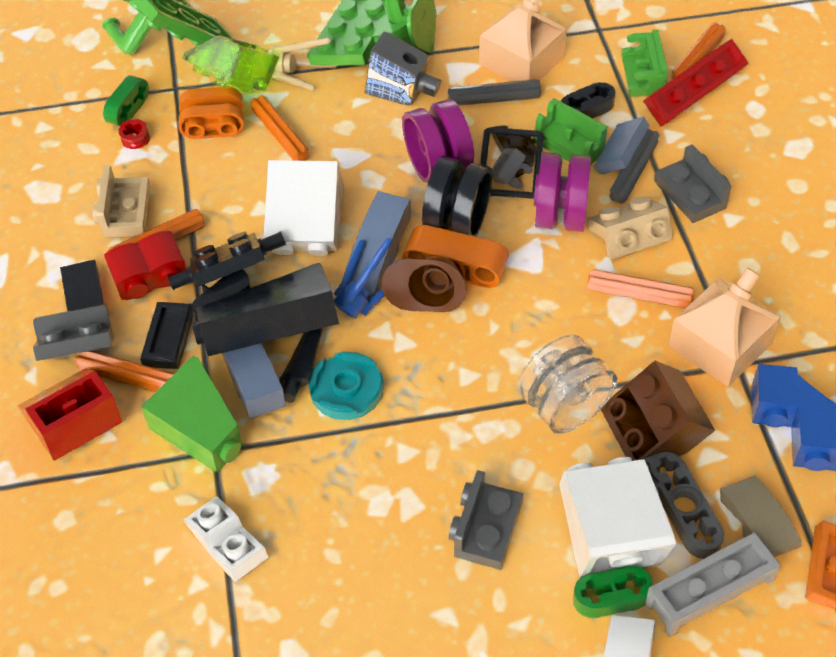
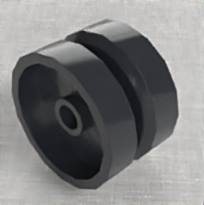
[422,155,492,237]

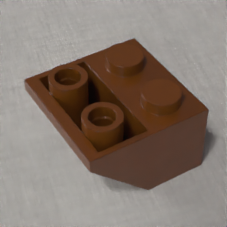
[599,361,716,461]

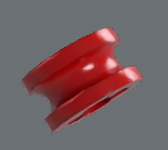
[118,119,150,149]

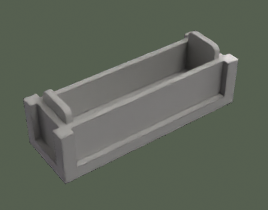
[645,532,781,637]

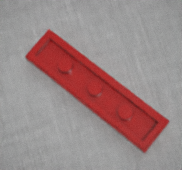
[643,38,749,127]

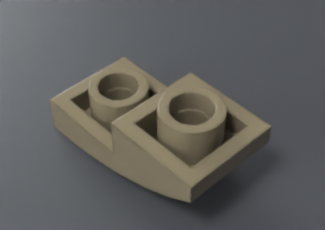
[720,476,801,557]

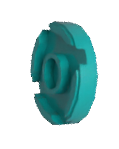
[308,352,384,420]

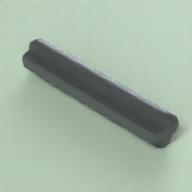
[448,79,541,105]
[609,128,659,204]

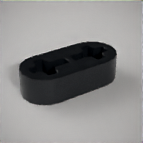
[561,82,616,118]

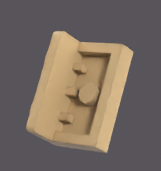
[93,166,151,238]
[588,197,672,259]

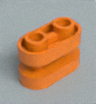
[179,87,244,139]

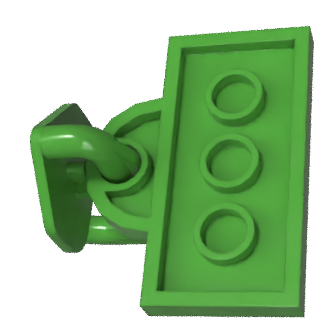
[102,0,246,61]
[307,0,436,65]

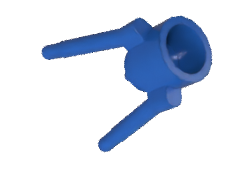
[333,238,392,319]

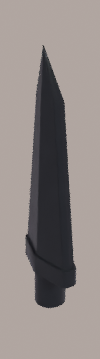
[279,328,323,403]

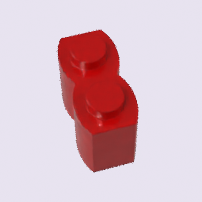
[104,231,187,300]

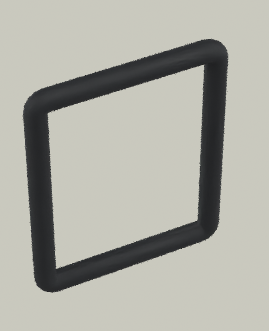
[480,127,544,199]

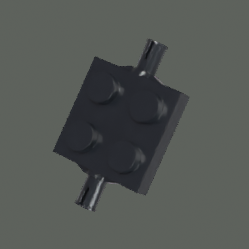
[168,231,286,291]

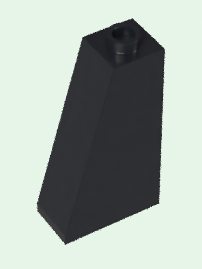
[192,263,339,356]

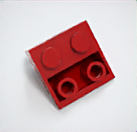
[18,368,122,461]

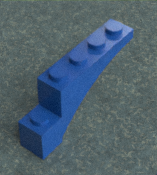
[751,364,836,471]

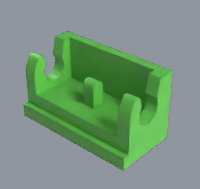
[621,30,668,97]
[533,98,608,166]

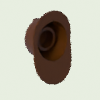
[381,255,467,312]

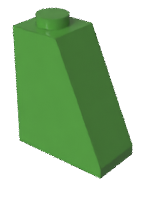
[141,355,242,473]

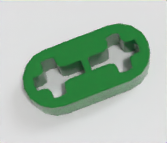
[103,75,149,127]
[573,566,653,618]

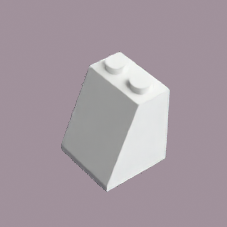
[263,160,344,256]
[559,457,676,578]

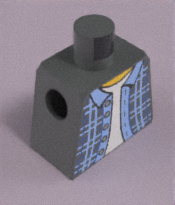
[365,31,441,106]

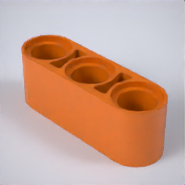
[402,225,509,288]

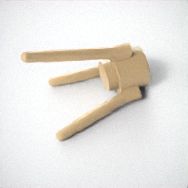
[265,38,337,91]

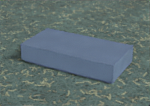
[594,117,649,174]

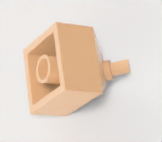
[479,0,567,81]
[668,267,780,387]

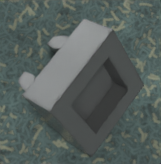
[492,148,533,188]

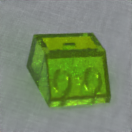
[182,35,279,93]

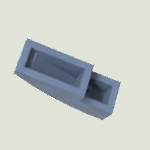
[344,191,411,300]
[222,343,286,419]

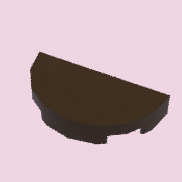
[492,125,536,178]

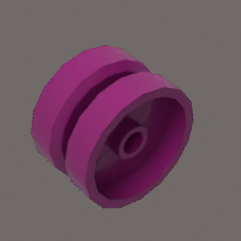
[402,99,475,183]
[533,152,591,232]

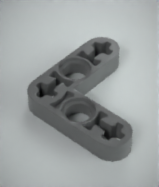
[640,452,724,559]

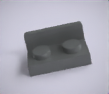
[654,144,731,223]
[33,304,114,361]
[448,470,524,570]

